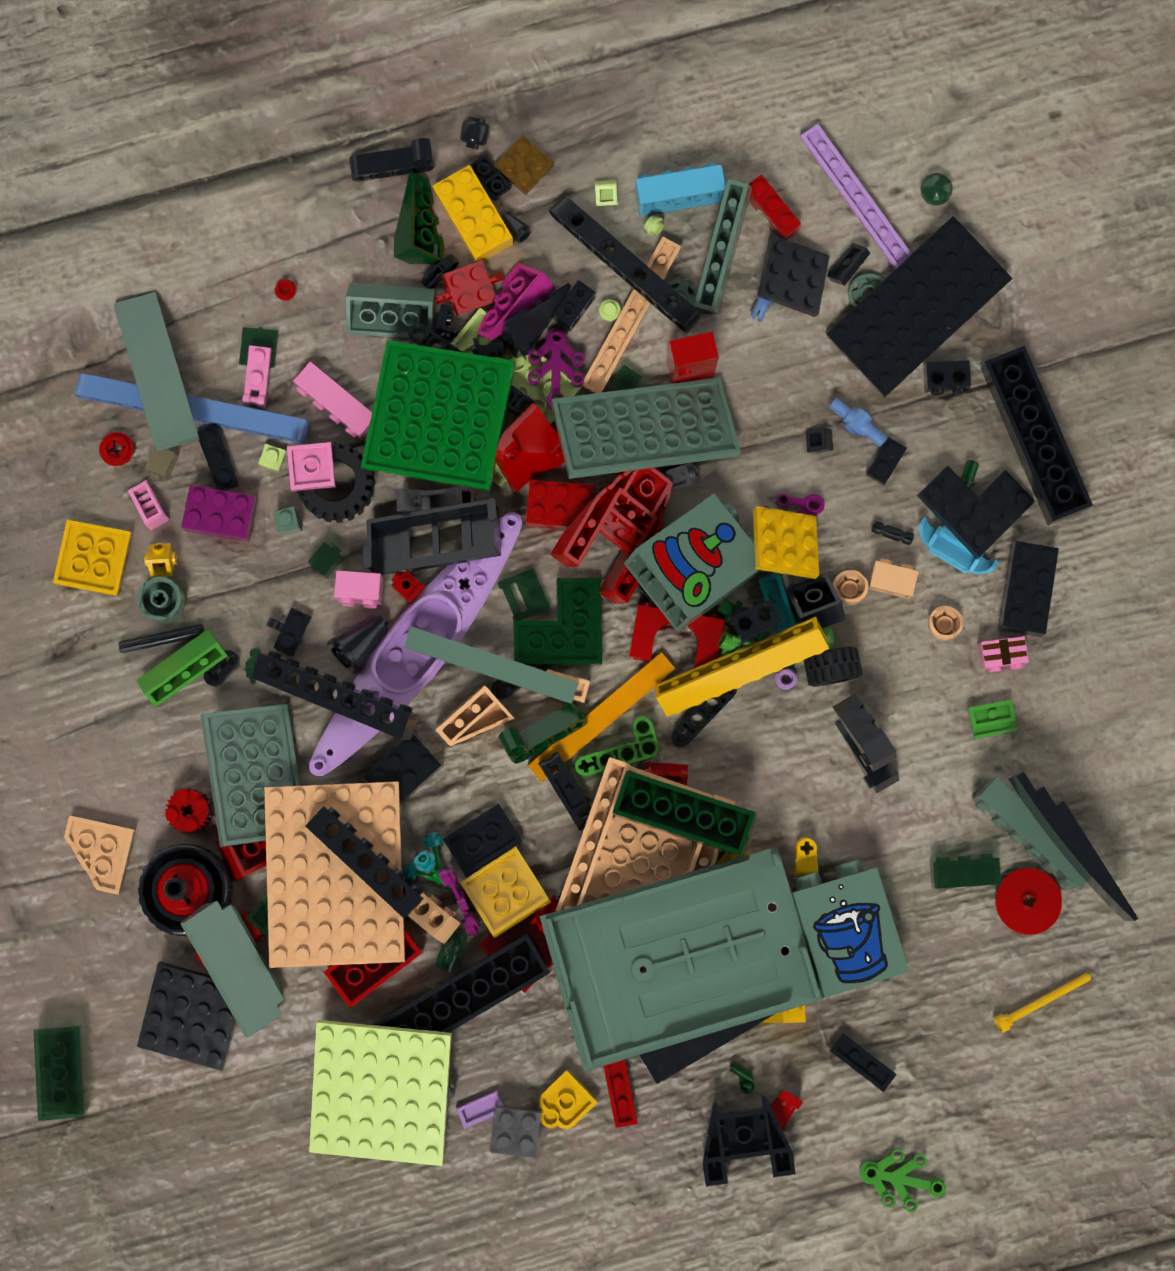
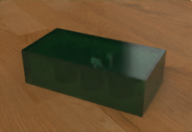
[33,1025,86,1121]

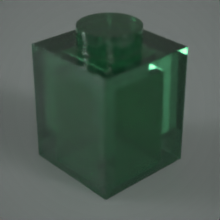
[308,542,343,579]

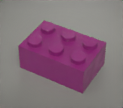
[181,485,258,543]

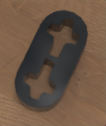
[203,650,240,687]

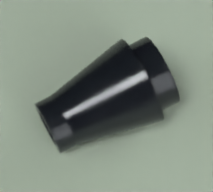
[501,211,531,243]

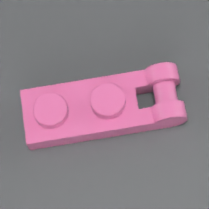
[242,346,272,408]

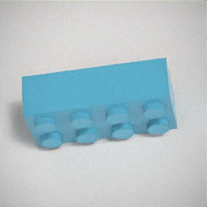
[635,163,725,217]

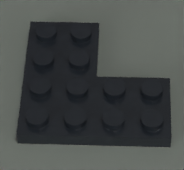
[917,466,1035,559]

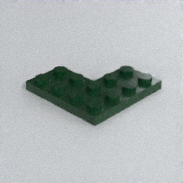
[513,578,602,666]

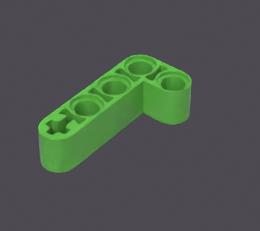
[575,717,659,777]

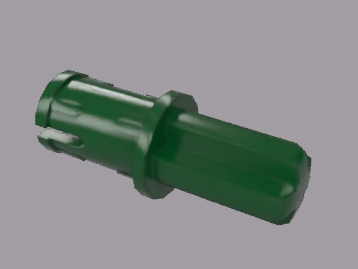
[960,460,979,489]

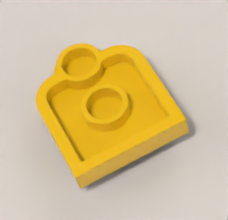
[539,1069,598,1129]

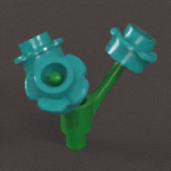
[403,832,450,889]

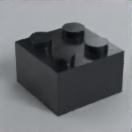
[786,573,846,628]

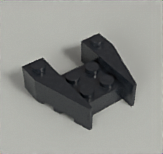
[832,694,899,794]
[703,1093,796,1187]

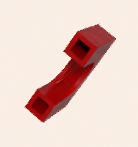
[629,602,725,669]

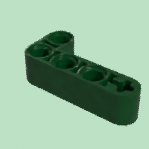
[498,701,588,764]

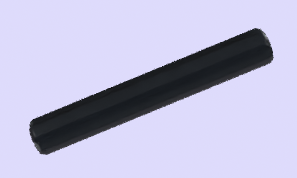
[118,624,205,653]

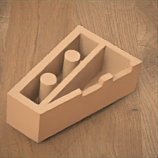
[435,685,515,746]

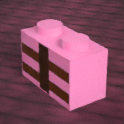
[978,636,1029,673]

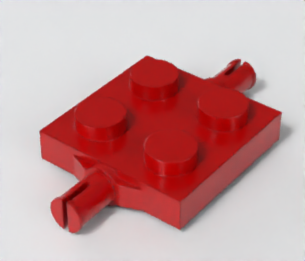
[434,260,504,316]

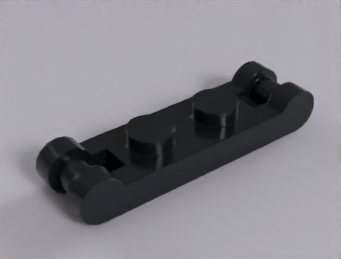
[538,752,591,831]

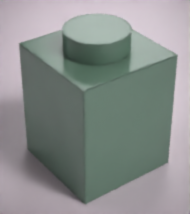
[273,507,302,537]

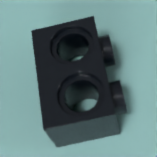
[553,280,596,333]
[923,360,971,395]
[730,598,782,645]

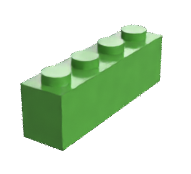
[137,629,228,707]

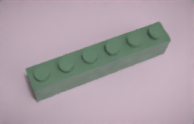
[694,179,752,314]

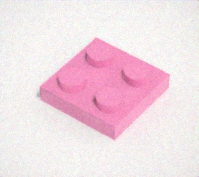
[287,442,336,491]

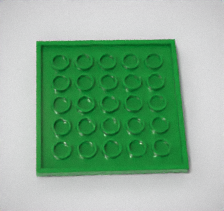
[361,340,516,491]

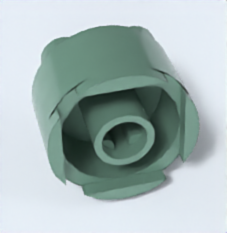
[137,577,186,623]

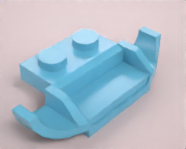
[918,517,999,574]

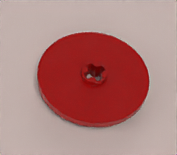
[995,868,1062,935]

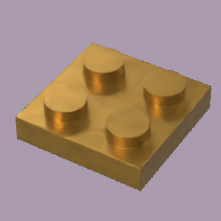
[494,135,554,195]

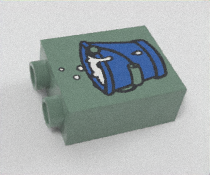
[791,859,909,998]

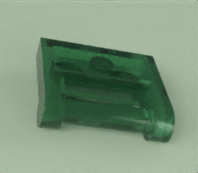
[497,568,551,621]

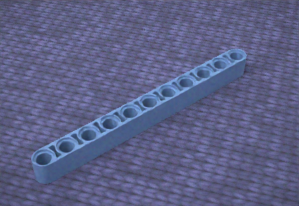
[75,374,310,444]

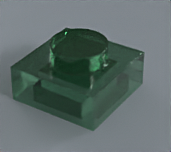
[612,365,642,390]

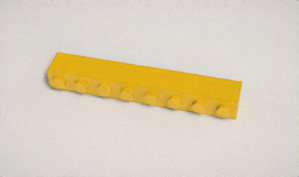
[654,617,829,717]

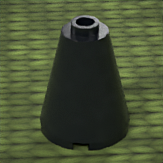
[327,615,388,674]

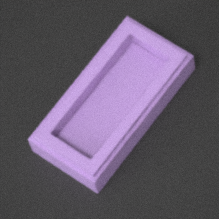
[456,1090,504,1129]

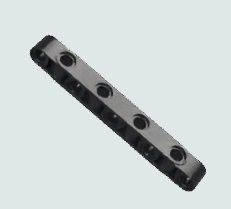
[549,195,702,333]

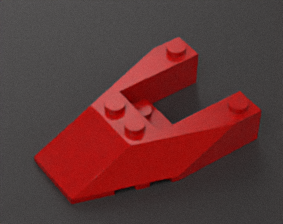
[550,468,673,604]

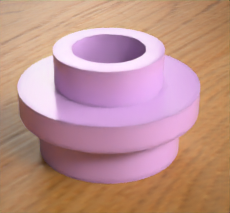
[775,668,797,690]

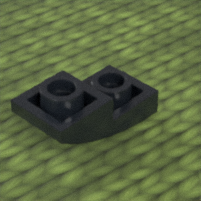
[470,154,512,201]

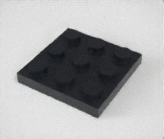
[758,235,830,317]

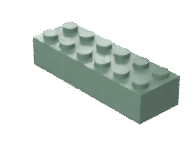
[972,777,1086,889]

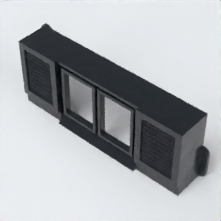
[363,498,501,575]

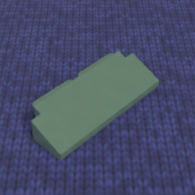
[180,901,284,1038]

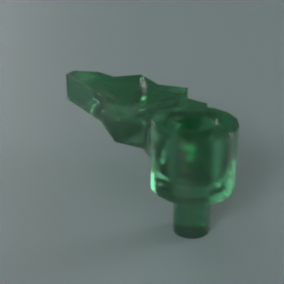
[244,648,261,684]

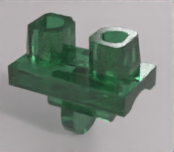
[434,931,468,974]

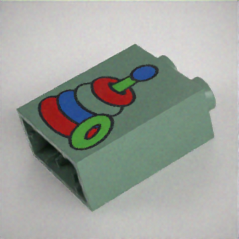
[624,493,761,633]

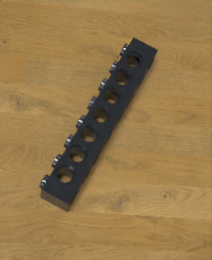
[251,651,419,740]

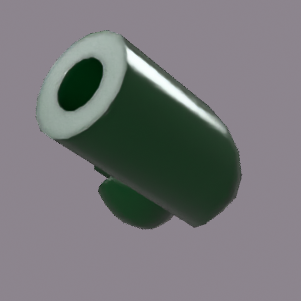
[729,1061,755,1094]

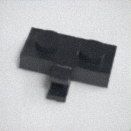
[266,608,312,657]

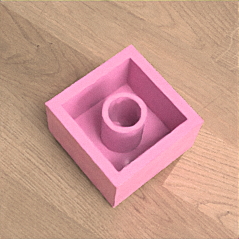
[334,571,384,609]

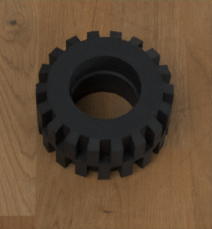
[803,646,863,687]

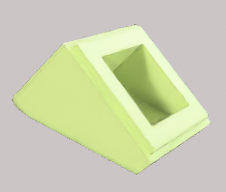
[594,180,618,206]

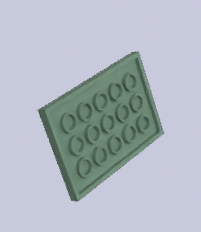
[200,704,300,847]

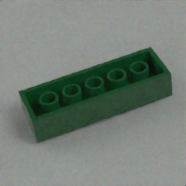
[612,771,757,858]

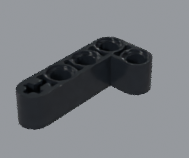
[349,138,435,181]

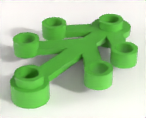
[859,1148,946,1213]

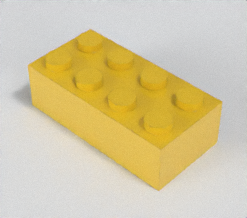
[432,165,514,262]

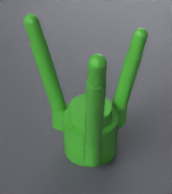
[718,631,755,656]

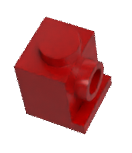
[391,571,425,604]

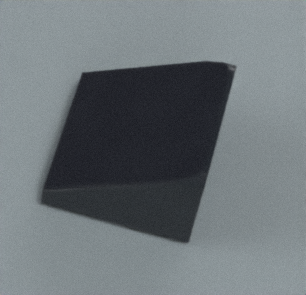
[806,428,833,453]

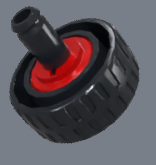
[138,844,234,937]

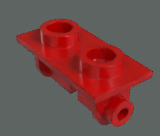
[644,762,688,786]

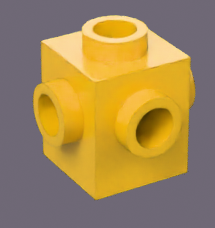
[144,543,177,578]

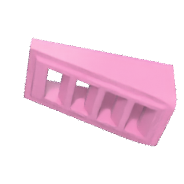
[128,480,169,530]

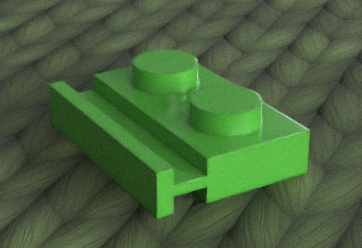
[967,699,1018,739]

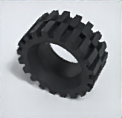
[297,442,375,523]

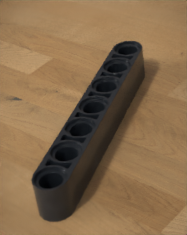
[409,324,535,417]

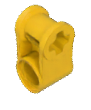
[794,837,818,878]

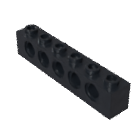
[305,806,424,919]

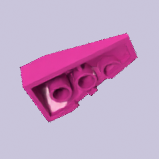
[476,263,556,341]

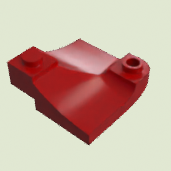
[496,403,565,492]

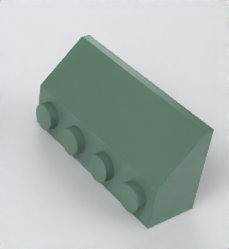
[346,283,435,339]

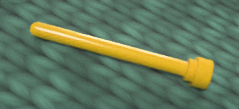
[993,973,1091,1033]

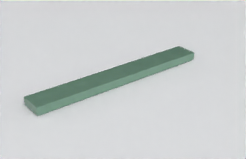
[404,626,579,704]

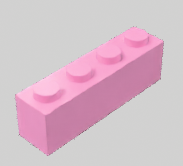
[293,362,372,440]

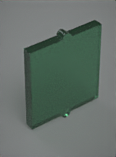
[239,327,279,368]

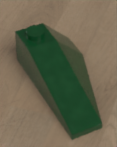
[394,172,444,264]

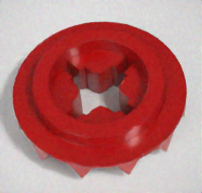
[99,432,134,466]

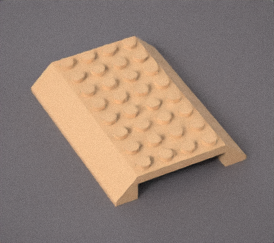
[555,757,736,912]

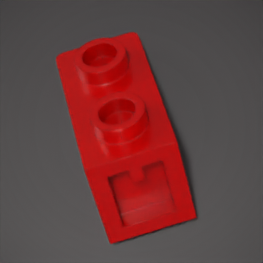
[771,1088,803,1130]

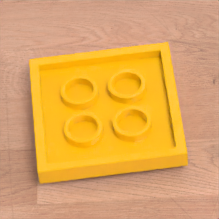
[753,506,819,579]
[53,519,132,597]
[460,846,551,938]

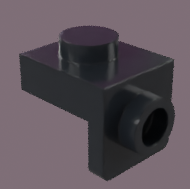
[471,337,505,359]

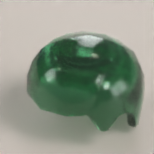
[920,173,953,206]

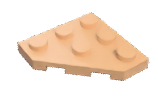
[64,815,135,895]

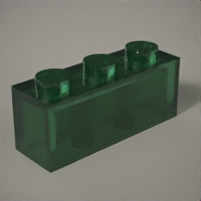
[930,854,1002,889]

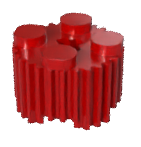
[165,788,213,834]

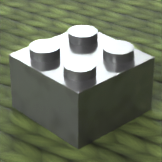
[489,1105,541,1158]

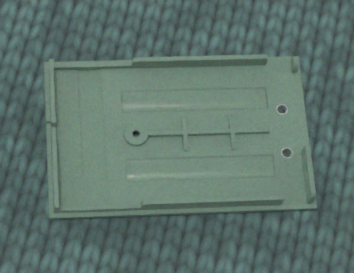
[540,847,823,1071]

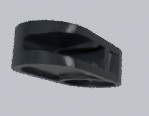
[421,254,459,289]

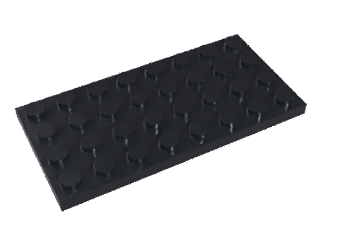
[826,216,1013,398]

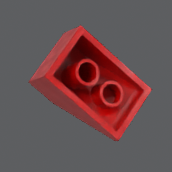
[216,840,267,881]

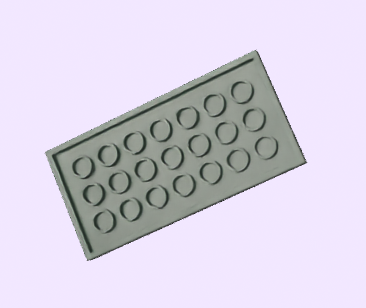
[551,378,741,479]

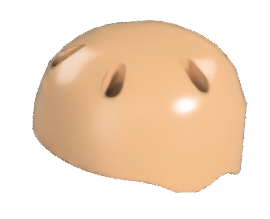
[833,570,868,605]
[928,606,964,641]

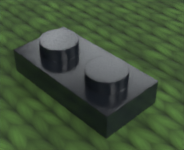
[827,243,871,286]
[866,437,907,486]

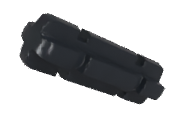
[871,521,914,545]

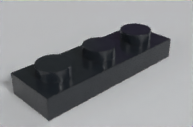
[197,425,240,491]
[829,1033,897,1092]

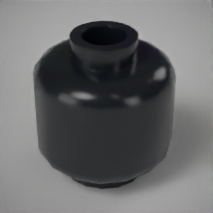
[460,117,490,150]

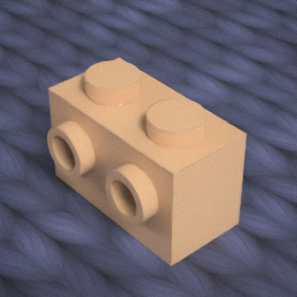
[868,559,919,599]

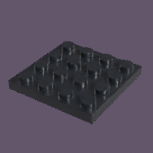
[137,961,236,1071]

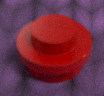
[275,279,296,301]

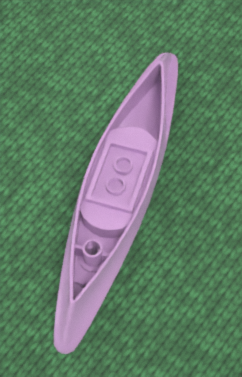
[309,512,522,776]

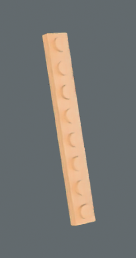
[582,237,682,394]

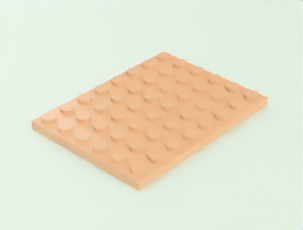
[264,782,405,968]

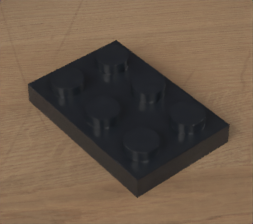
[443,804,522,877]

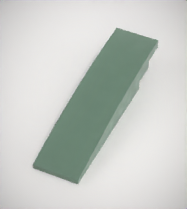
[114,292,199,452]

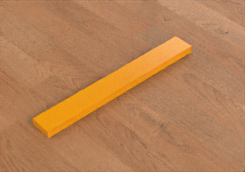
[528,652,676,782]

